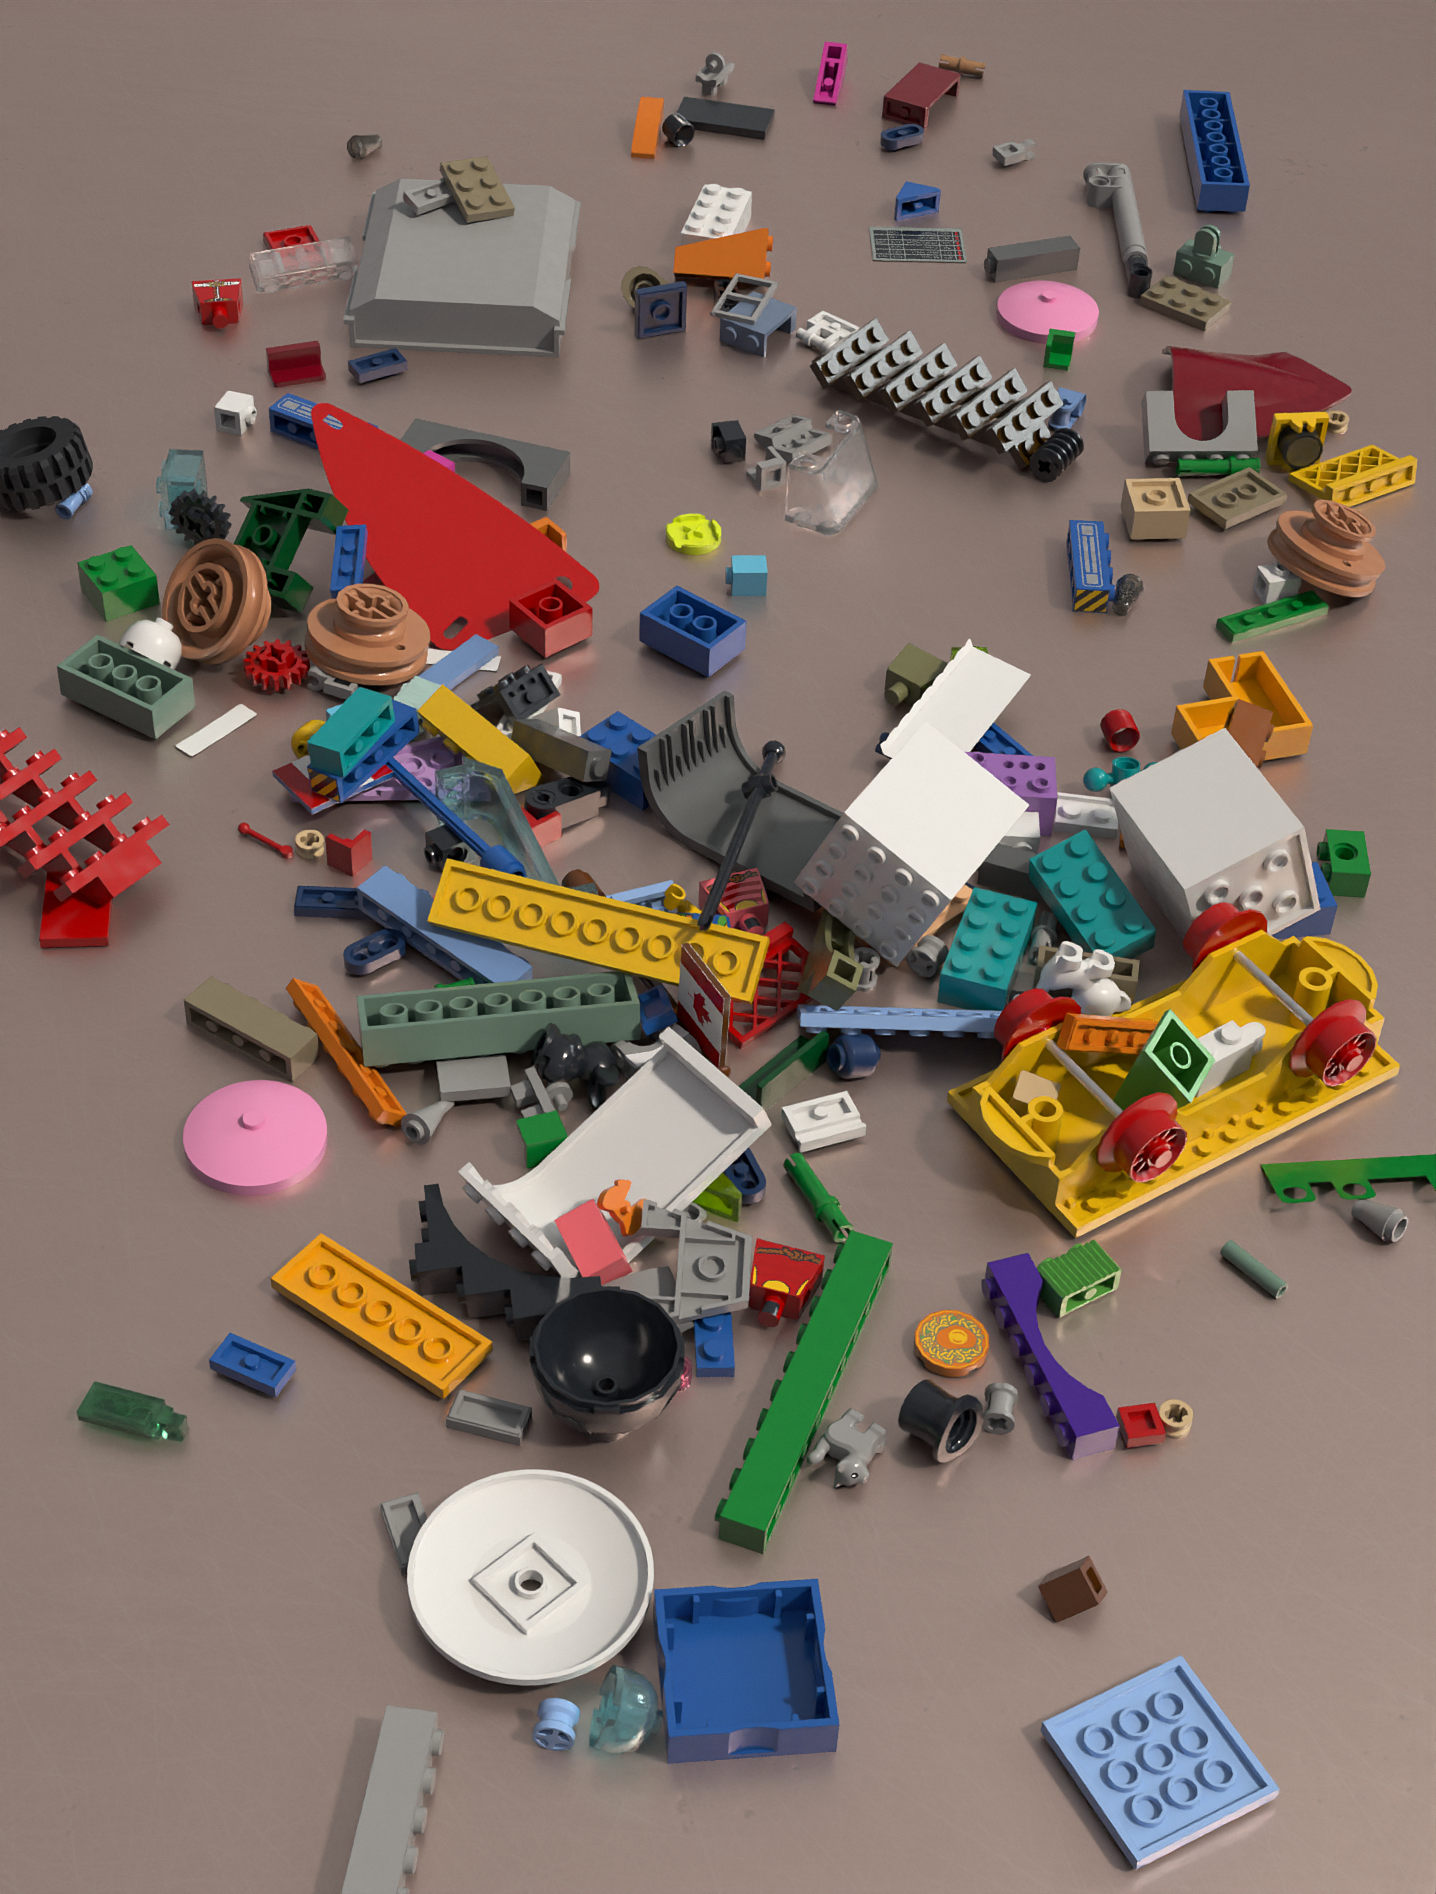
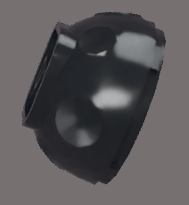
[529,1286,685,1443]

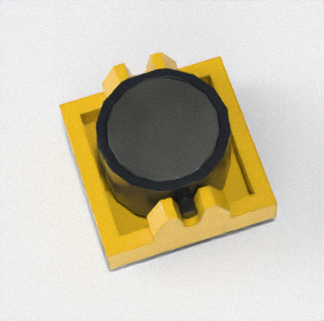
[1265,412,1330,473]

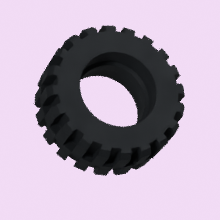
[0,416,93,511]

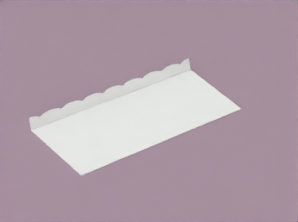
[880,638,1031,758]

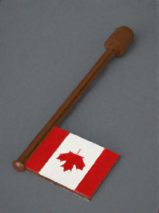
[562,869,731,1078]

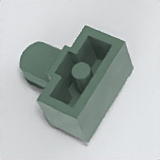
[1173,224,1235,288]

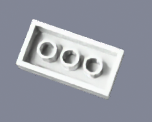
[680,184,752,246]

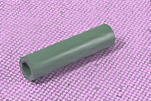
[1220,1240,1288,1299]

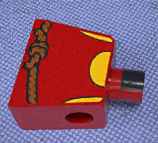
[748,1238,825,1327]

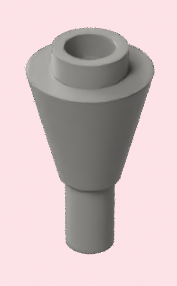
[401,1100,454,1145]

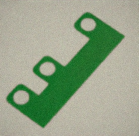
[1261,1154,1436,1203]

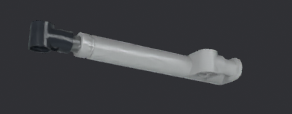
[1083,163,1153,299]

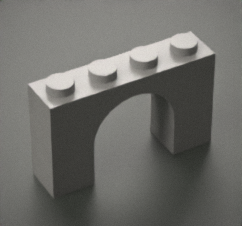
[1141,390,1258,465]

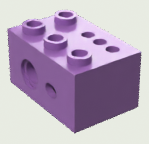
[965,752,1057,836]

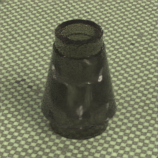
[347,134,382,159]
[1112,574,1144,616]

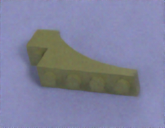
[797,908,864,1011]

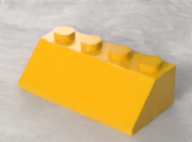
[417,684,545,795]

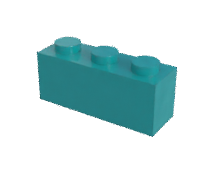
[307,687,395,777]

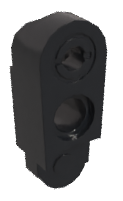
[524,776,610,829]

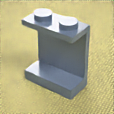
[719,291,797,357]

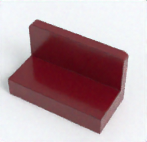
[266,340,326,388]

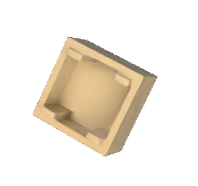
[1120,478,1191,540]

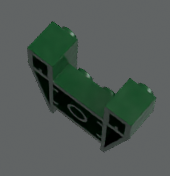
[234,488,349,614]

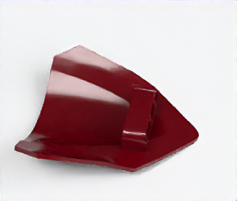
[1162,346,1352,441]

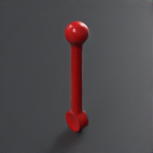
[238,822,293,859]

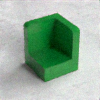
[1043,328,1075,371]
[517,1110,568,1168]

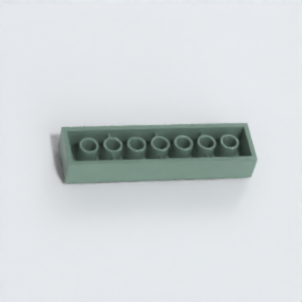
[356,971,641,1067]

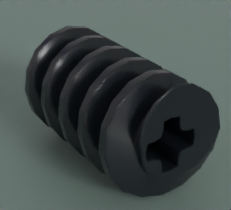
[1029,428,1084,482]

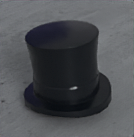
[898,1379,984,1463]

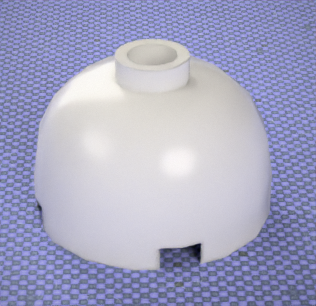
[119,617,182,670]

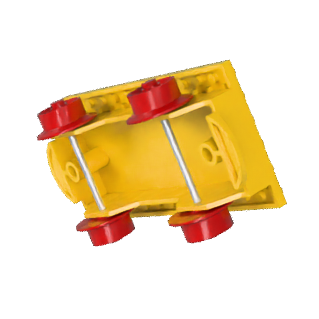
[947,902,1400,1238]

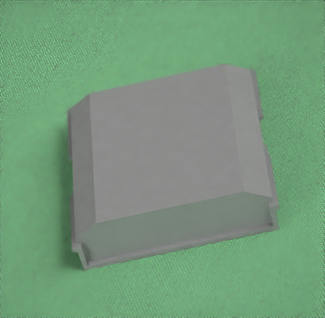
[343,179,581,357]

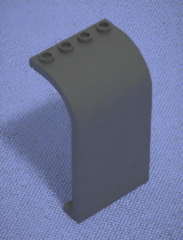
[637,691,843,912]

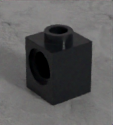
[424,824,476,872]

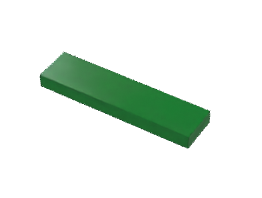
[1216,590,1329,643]

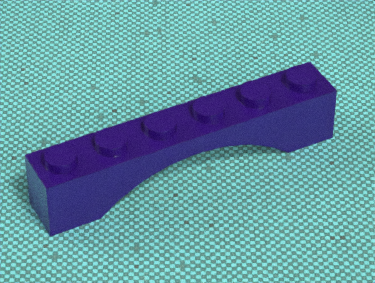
[981,1253,1120,1460]

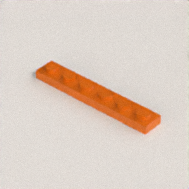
[286,978,407,1127]

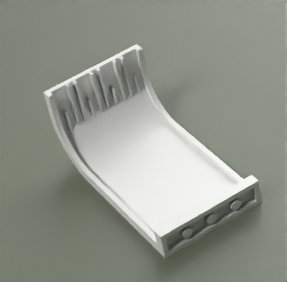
[458,1027,772,1278]

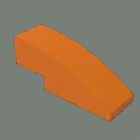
[631,96,664,159]

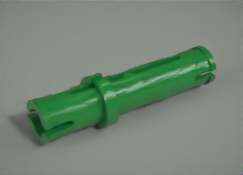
[1176,456,1261,477]
[783,1153,854,1242]

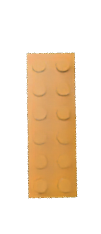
[270,1233,493,1399]

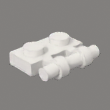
[796,311,860,352]

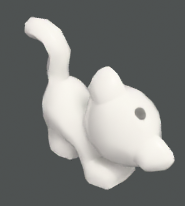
[1012,941,1131,1016]

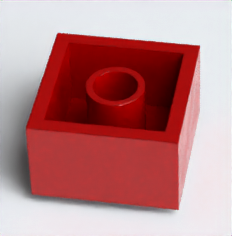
[509,579,593,658]

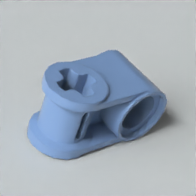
[1048,387,1087,431]

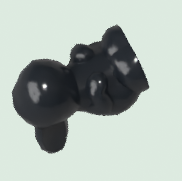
[531,1023,620,1110]

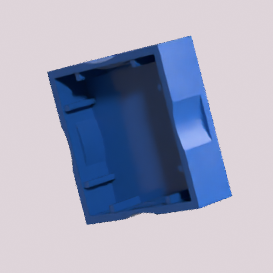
[653,1579,840,1764]

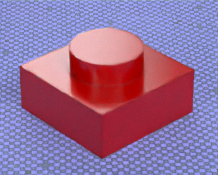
[1116,1403,1166,1448]

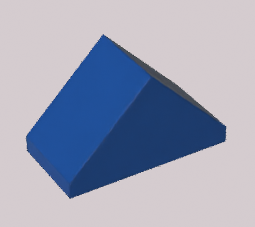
[894,181,941,221]

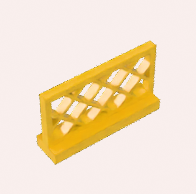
[1289,444,1417,507]

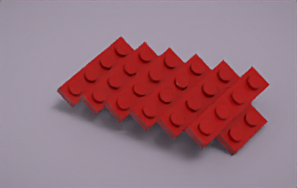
[0,727,170,906]

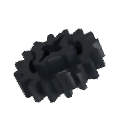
[168,489,232,546]

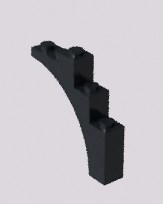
[409,1183,601,1342]

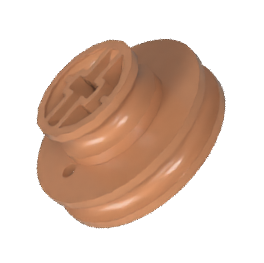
[1267,500,1385,597]
[162,538,271,666]
[304,584,430,685]

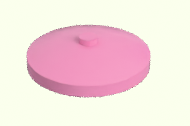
[996,281,1099,344]
[183,1080,328,1196]

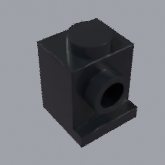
[711,420,746,464]

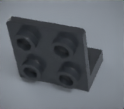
[470,664,561,726]

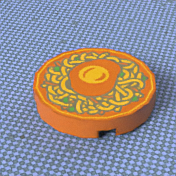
[914,1310,989,1377]

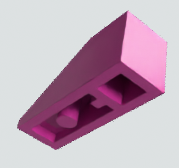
[813,41,848,106]

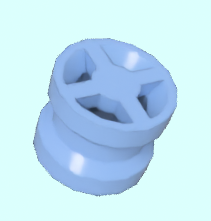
[532,1698,580,1751]

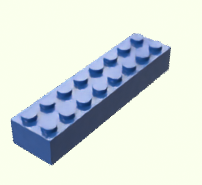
[1179,90,1250,213]

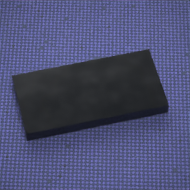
[677,97,775,139]

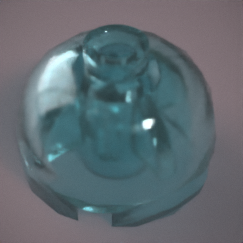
[589,1665,663,1755]

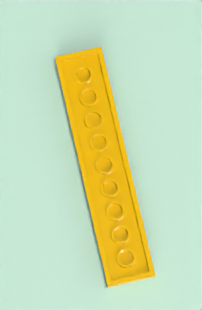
[427,858,770,1005]

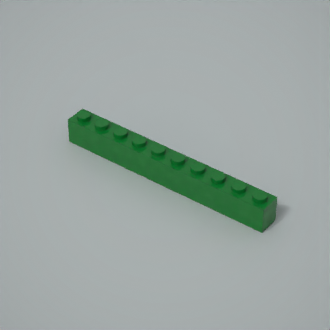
[715,1230,893,1554]

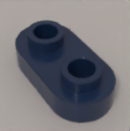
[880,124,924,151]
[343,928,406,975]
[720,1147,766,1204]

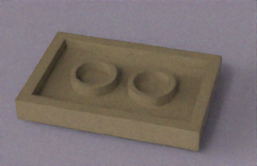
[439,156,515,223]
[1139,275,1232,331]
[1188,467,1287,529]

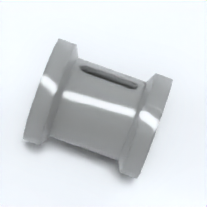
[854,947,880,992]
[982,1383,1018,1434]

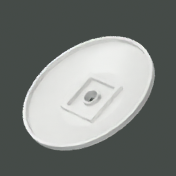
[407,1469,654,1686]

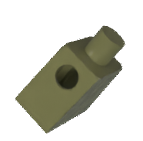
[884,643,948,706]

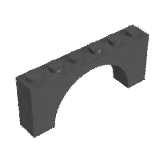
[400,418,570,511]

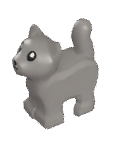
[807,1408,887,1488]

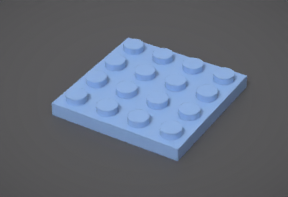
[1040,1655,1280,1870]

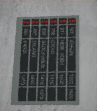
[869,227,967,262]

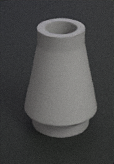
[1351,1199,1408,1242]

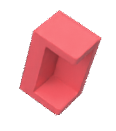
[554,1199,633,1285]

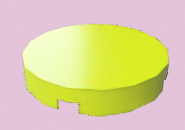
[666,514,721,555]

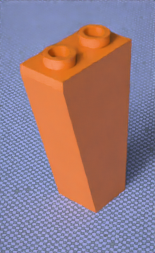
[673,228,773,282]

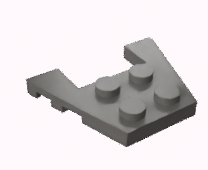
[641,1199,752,1324]

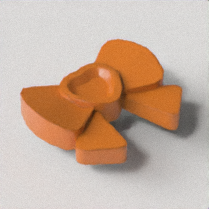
[597,1179,646,1237]

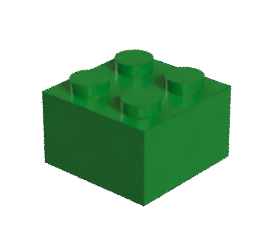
[77,545,160,622]

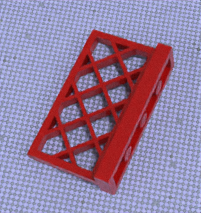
[728,921,814,1049]

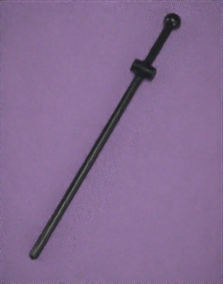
[697,740,786,932]

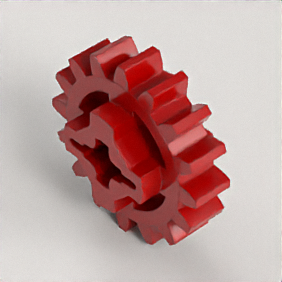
[243,639,310,691]

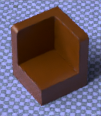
[1038,1556,1108,1622]

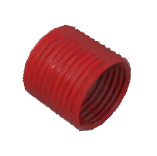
[1100,709,1140,752]

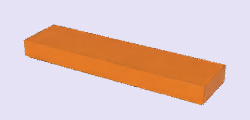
[1057,1013,1158,1055]

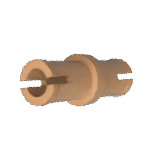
[938,54,986,78]

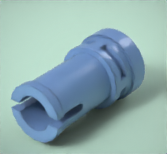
[55,483,93,519]

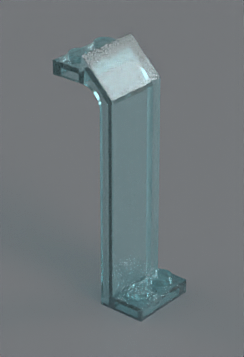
[435,756,598,895]

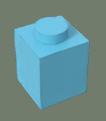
[725,555,768,596]

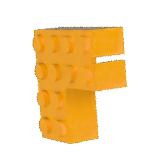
[1171,651,1313,760]

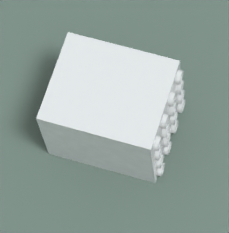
[793,721,1029,967]
[1109,728,1321,940]

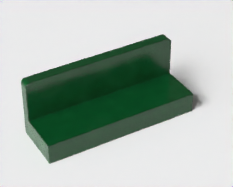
[738,1030,829,1112]

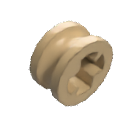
[1327,410,1349,434]
[295,830,324,859]
[1158,1399,1193,1439]

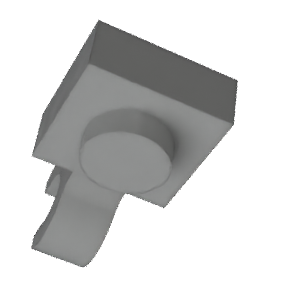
[992,139,1036,166]
[307,665,364,699]

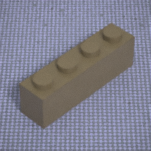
[184,976,319,1082]

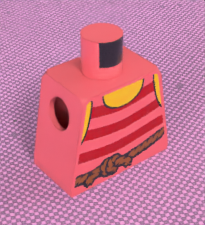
[698,868,769,935]

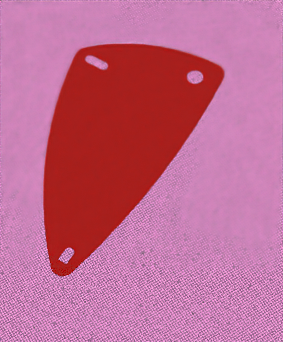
[311,403,600,650]

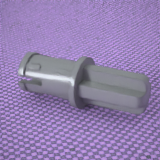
[1028,910,1058,963]

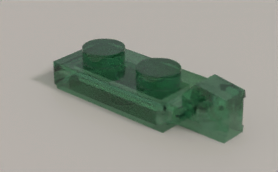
[76,1381,189,1442]

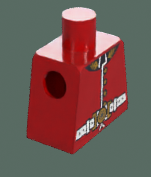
[191,278,243,328]

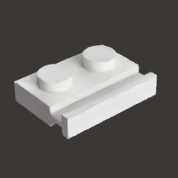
[1054,792,1118,839]
[781,1091,866,1153]

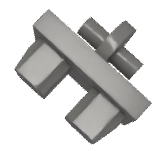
[695,52,734,95]
[511,1066,573,1118]

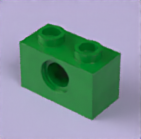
[1316,829,1371,898]

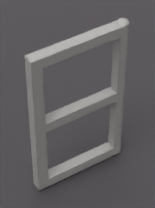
[710,273,779,325]

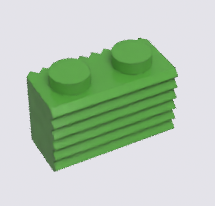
[1037,1239,1122,1318]

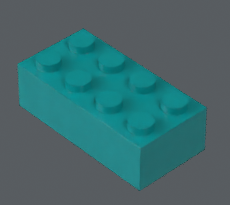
[1029,829,1156,959]
[937,887,1038,1011]

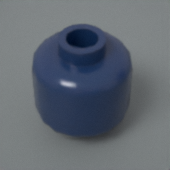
[827,1033,881,1079]

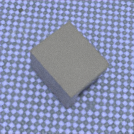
[746,446,786,492]

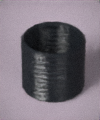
[662,113,695,147]

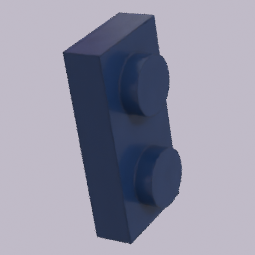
[348,348,408,383]

